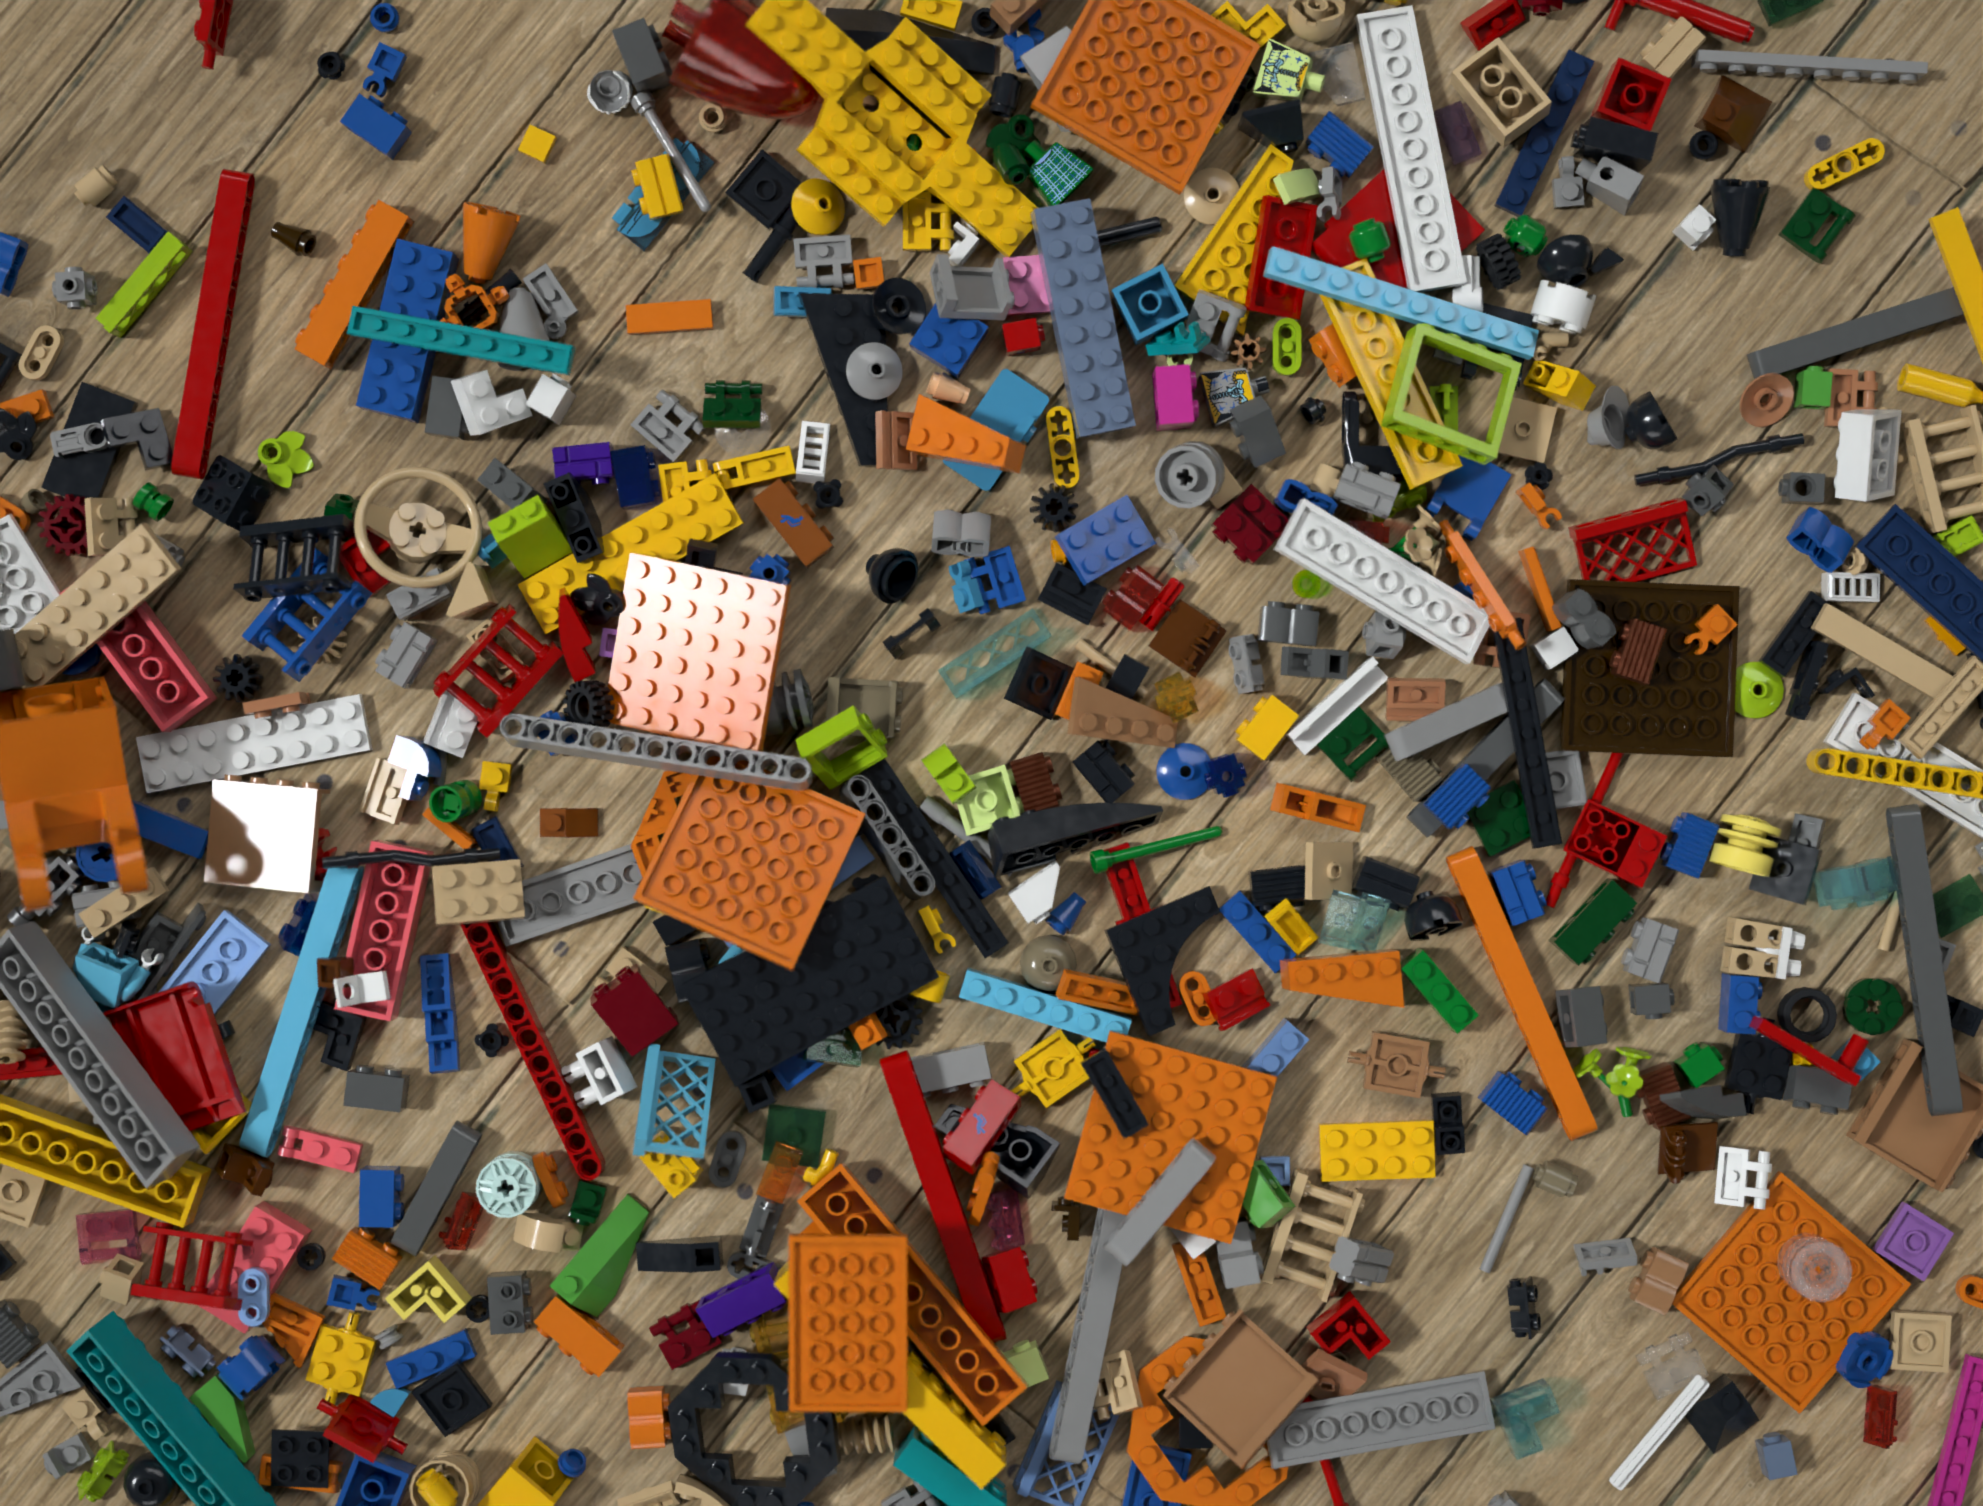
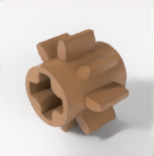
[1230,333,1267,371]

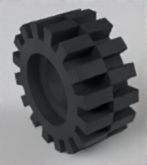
[1476,233,1521,290]
[563,680,614,727]

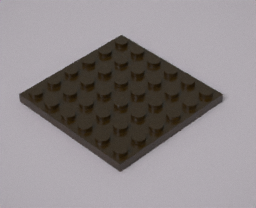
[1560,579,1740,757]

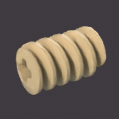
[0,1000,28,1064]
[837,1416,894,1455]

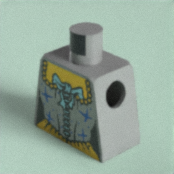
[1199,368,1270,428]

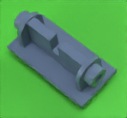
[160,1325,217,1379]

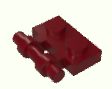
[649,1300,723,1370]

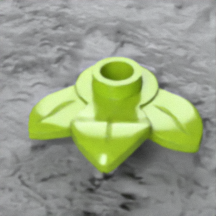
[258,431,314,488]

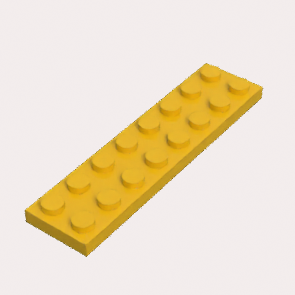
[1319,258,1463,490]
[518,473,744,635]

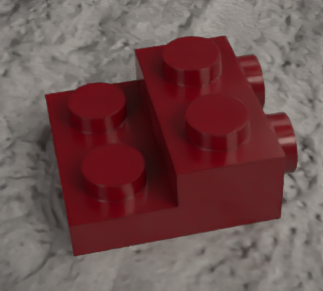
[1211,483,1289,565]

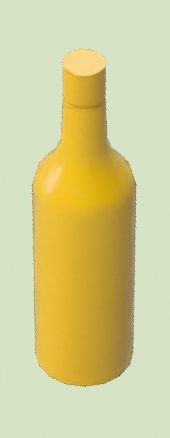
[1897,363,1983,407]

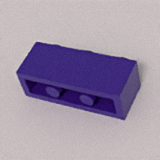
[695,1262,787,1338]

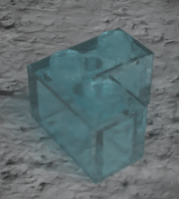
[1814,856,1898,910]
[1490,1378,1560,1460]

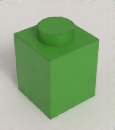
[1793,366,1833,410]

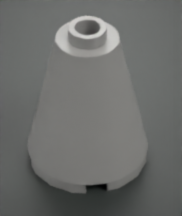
[498,287,550,371]

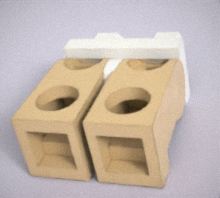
[1720,917,1805,979]

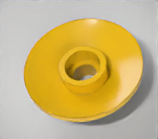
[791,178,845,235]

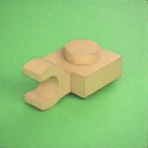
[62,1388,110,1441]

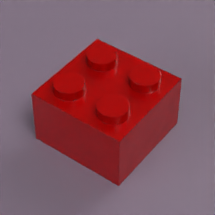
[1590,57,1672,131]

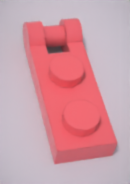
[277,1125,363,1173]

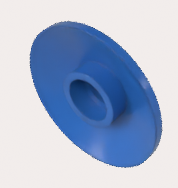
[1156,743,1213,800]

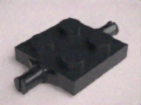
[1724,1017,1792,1114]

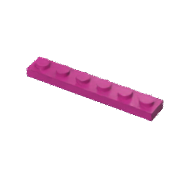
[1927,1354,1983,1506]

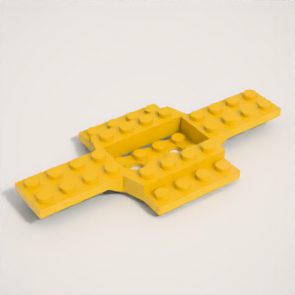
[745,0,1038,257]

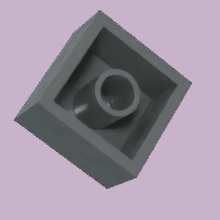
[612,18,674,93]

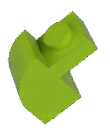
[921,743,977,805]

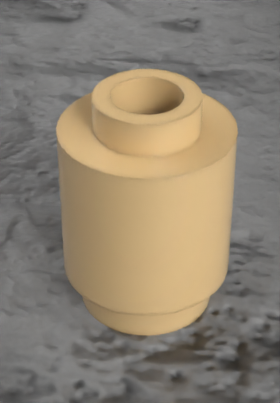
[74,165,119,207]

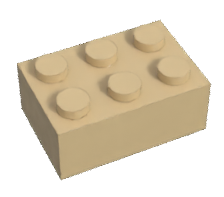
[1451,37,1552,148]
[431,859,525,927]

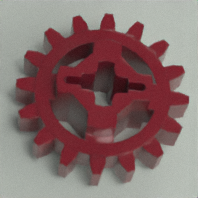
[37,494,87,556]

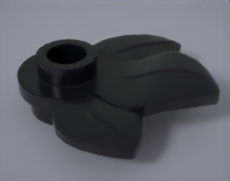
[0,408,37,460]
[570,573,625,625]

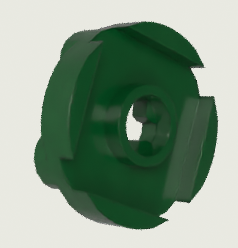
[1842,978,1904,1035]

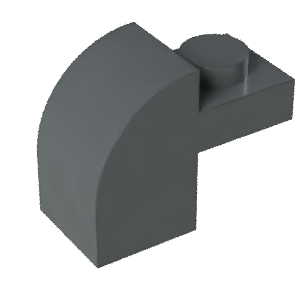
[1280,646,1349,680]

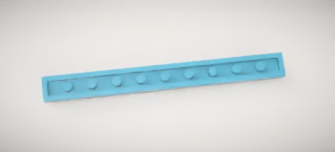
[1263,246,1539,360]

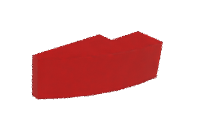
[558,587,596,682]

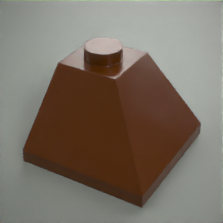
[1694,75,1772,153]

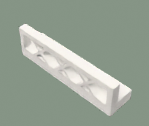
[1285,657,1388,755]

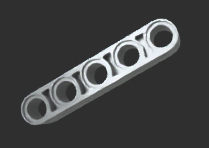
[1384,682,1507,761]
[1103,1138,1216,1266]

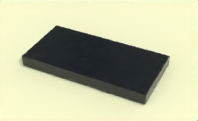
[41,382,138,504]

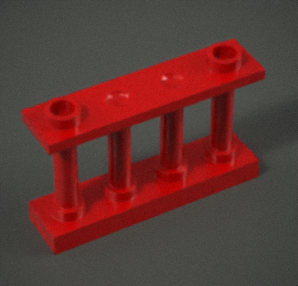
[433,603,563,738]
[130,1222,254,1311]

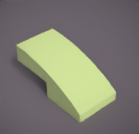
[1273,168,1321,205]

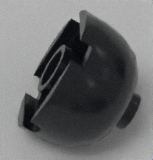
[1624,391,1678,450]
[1404,891,1464,941]
[123,1451,182,1506]

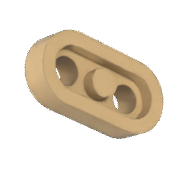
[19,325,64,381]

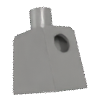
[1575,157,1644,216]

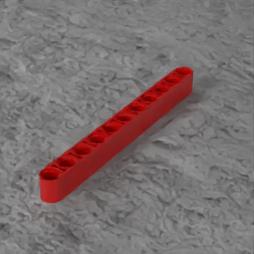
[171,169,255,480]
[460,922,605,1181]
[880,1050,1007,1343]

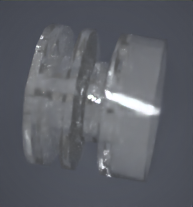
[1777,1233,1852,1302]

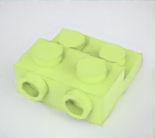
[956,765,1025,836]

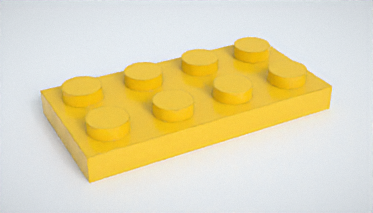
[1318,1119,1436,1182]

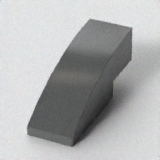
[1660,1085,1747,1119]

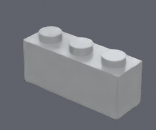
[911,1042,992,1097]

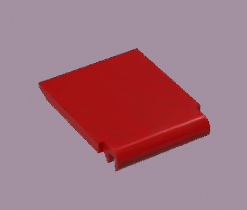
[1311,169,1485,289]
[103,981,247,1131]

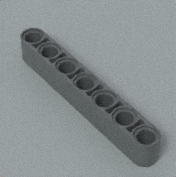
[1406,678,1564,838]

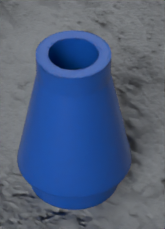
[1046,892,1086,935]

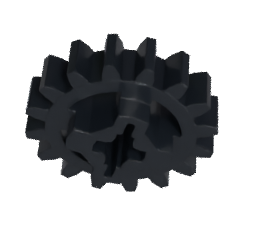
[876,994,923,1049]

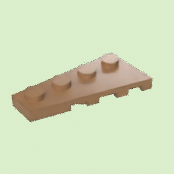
[1067,677,1179,748]

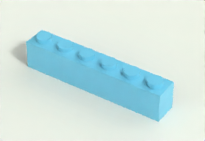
[959,968,1132,1042]

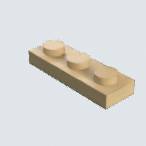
[79,867,169,938]

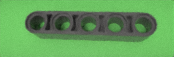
[839,775,935,900]
[391,1120,482,1257]

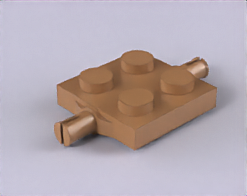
[1347,1031,1446,1098]

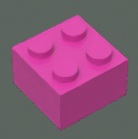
[1152,364,1199,431]

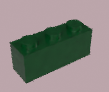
[1548,878,1637,966]

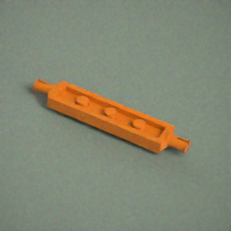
[1439,519,1526,650]

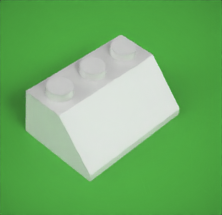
[1834,409,1902,502]

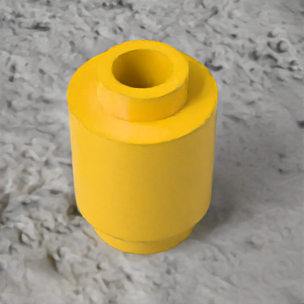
[416,1468,458,1506]

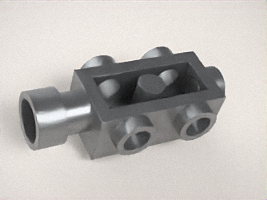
[7,855,86,926]

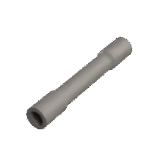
[919,796,1012,877]

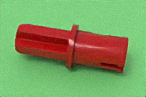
[1139,577,1185,631]

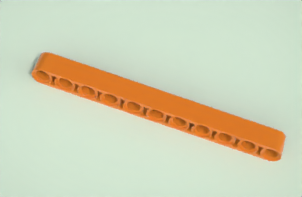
[1446,846,1598,1141]

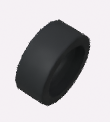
[1777,987,1837,1043]

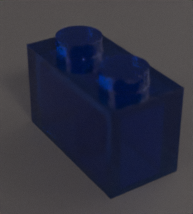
[611,445,661,510]

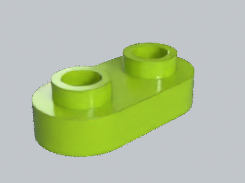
[1272,318,1302,376]

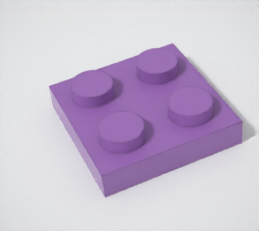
[1872,1201,1954,1281]

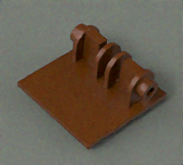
[1148,599,1227,678]
[1657,1122,1718,1184]

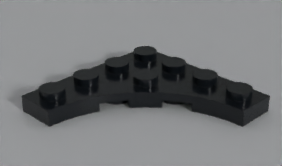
[1104,886,1220,1036]

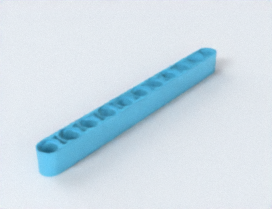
[239,865,364,1158]

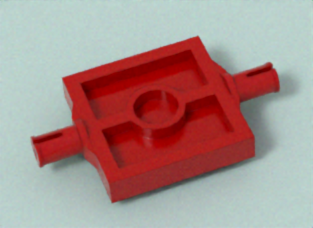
[194,0,233,70]
[316,1394,408,1463]

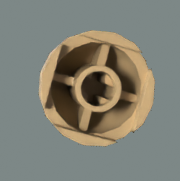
[1287,0,1345,43]

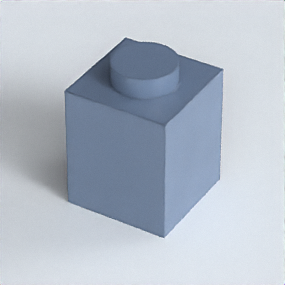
[1755,1432,1798,1480]

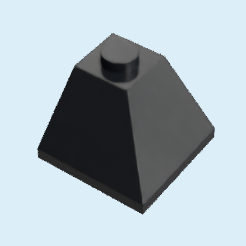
[1238,99,1304,154]
[1685,1374,1759,1454]

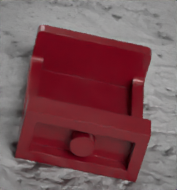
[590,964,679,1057]

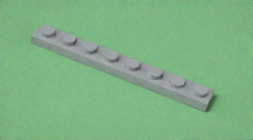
[1691,49,1928,84]

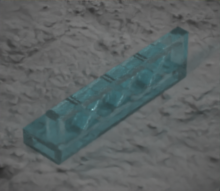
[938,608,1052,699]

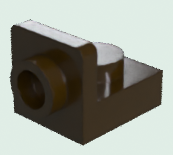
[1051,1197,1080,1241]

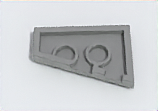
[0,1340,85,1417]

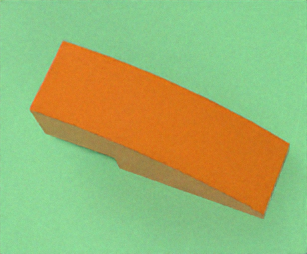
[1270,783,1366,833]

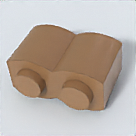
[1628,1246,1689,1315]

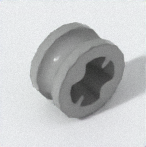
[374,1324,403,1350]

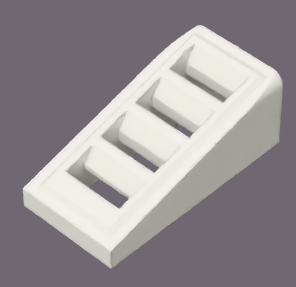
[796,421,830,483]
[1821,572,1880,602]

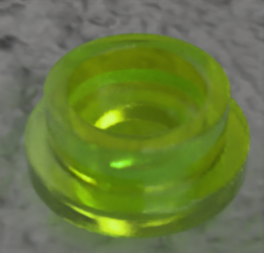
[1292,570,1321,598]

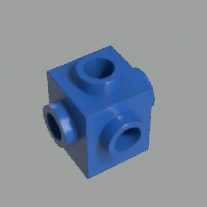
[749,554,791,585]

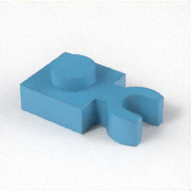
[949,560,984,613]

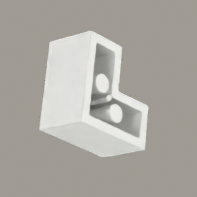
[451,370,532,436]

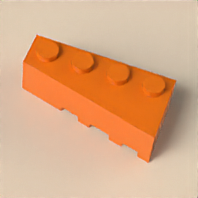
[906,394,1026,474]
[1280,949,1404,1008]

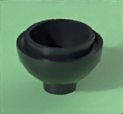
[1537,235,1593,287]
[866,548,918,604]

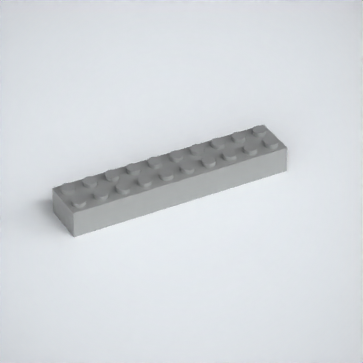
[0,920,200,1189]

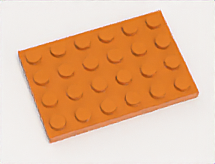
[789,1234,908,1412]

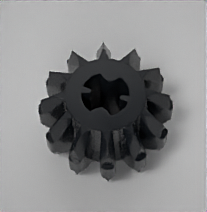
[1030,483,1078,533]
[213,654,264,702]

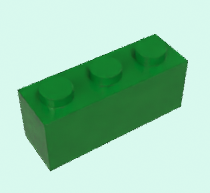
[1401,948,1479,1034]

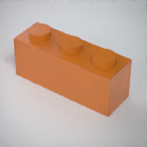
[534,1293,625,1377]

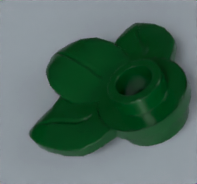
[986,114,1041,162]

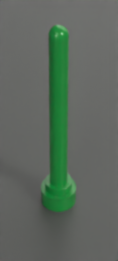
[1090,826,1223,874]

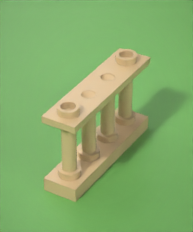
[1900,404,1983,534]
[1259,1168,1365,1303]

